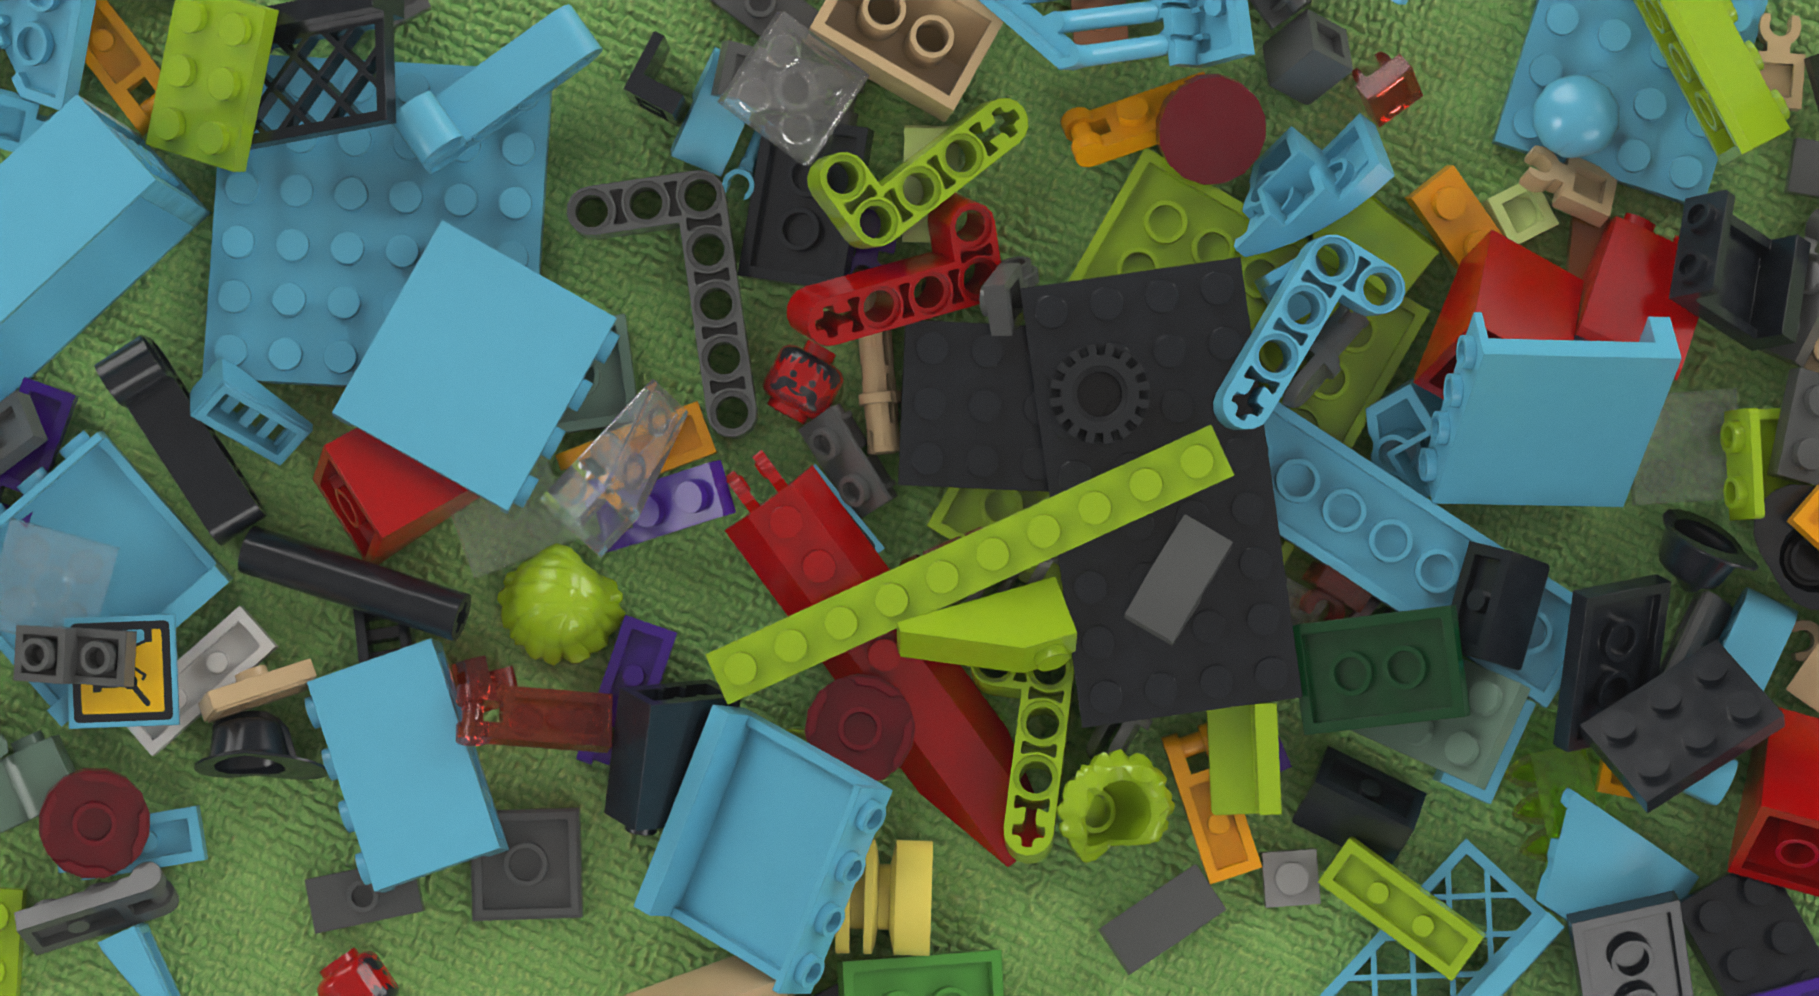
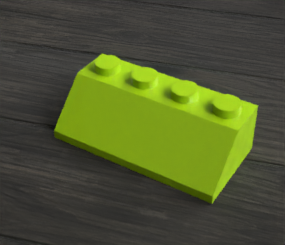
[1633,0,1791,166]

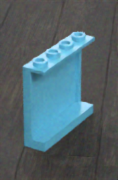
[332,220,620,514]
[1418,312,1682,507]
[0,430,233,727]
[634,705,893,994]

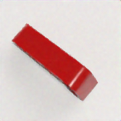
[787,193,1001,346]

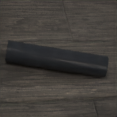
[238,526,471,641]

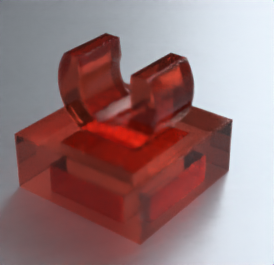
[1352,51,1423,128]
[1299,561,1372,621]
[451,655,518,717]

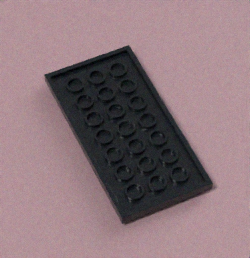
[1020,257,1302,728]

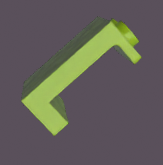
[1720,408,1800,521]

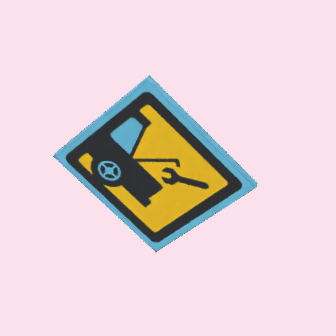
[64,614,180,729]

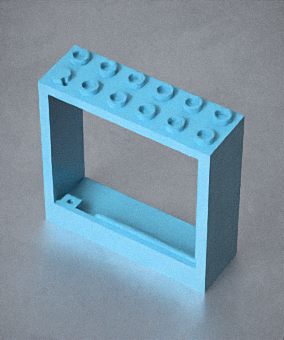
[0,94,211,402]

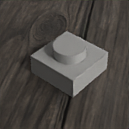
[1260,848,1321,908]

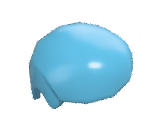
[1533,75,1620,158]

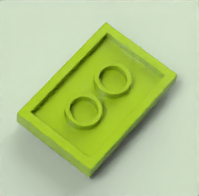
[145,0,279,172]

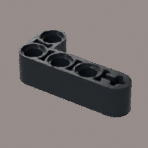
[94,334,267,546]

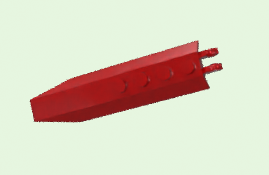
[724,450,1044,867]

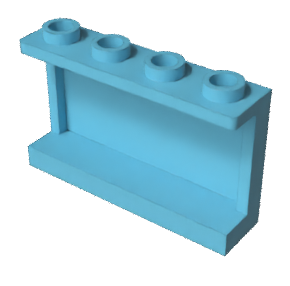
[304,638,509,893]

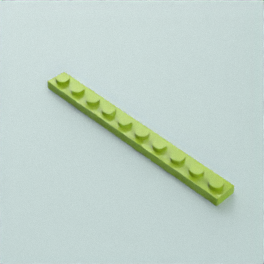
[705,424,1235,705]

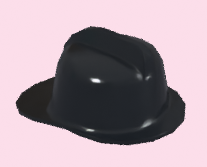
[1753,484,1819,610]
[1659,509,1759,593]
[194,710,327,780]

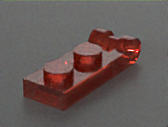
[456,683,613,753]

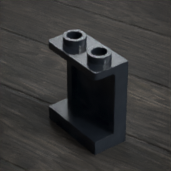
[1669,190,1811,351]

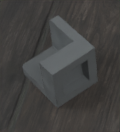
[1263,8,1353,105]

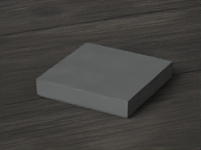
[471,807,584,921]

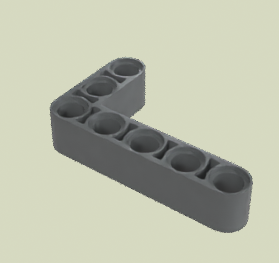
[567,170,758,439]

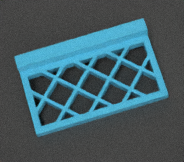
[1320,838,1564,996]

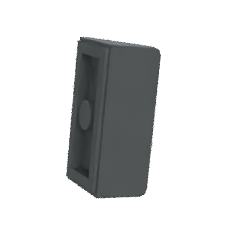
[1659,590,1733,675]

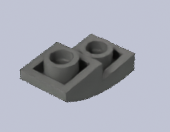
[1124,514,1233,646]
[13,625,137,687]
[1098,864,1227,975]

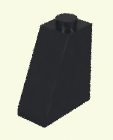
[604,679,741,836]

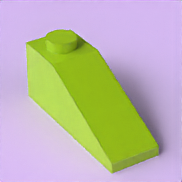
[897,577,1077,673]

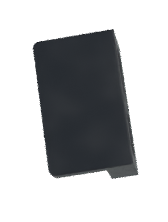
[623,31,688,127]
[1451,541,1550,671]
[1292,746,1427,865]

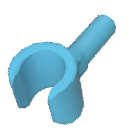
[722,125,763,200]

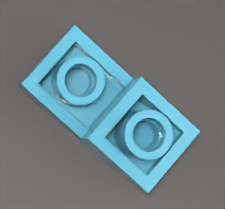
[670,47,752,177]

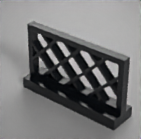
[250,0,405,150]

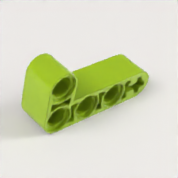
[807,98,1029,249]
[971,659,1074,864]

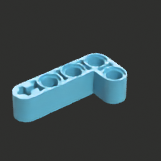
[393,4,603,174]
[1213,234,1405,430]
[1682,587,1798,806]

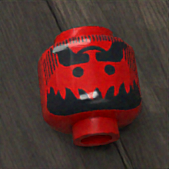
[762,340,844,425]
[317,947,399,996]

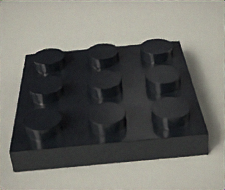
[898,320,1049,492]

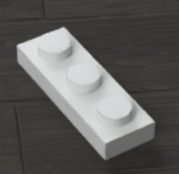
[127,606,279,756]

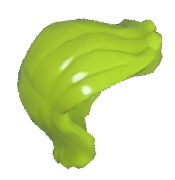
[497,543,626,666]
[1056,749,1175,863]

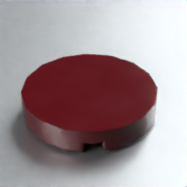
[1156,73,1266,185]
[805,673,915,781]
[39,768,150,878]

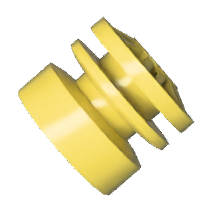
[834,839,933,956]

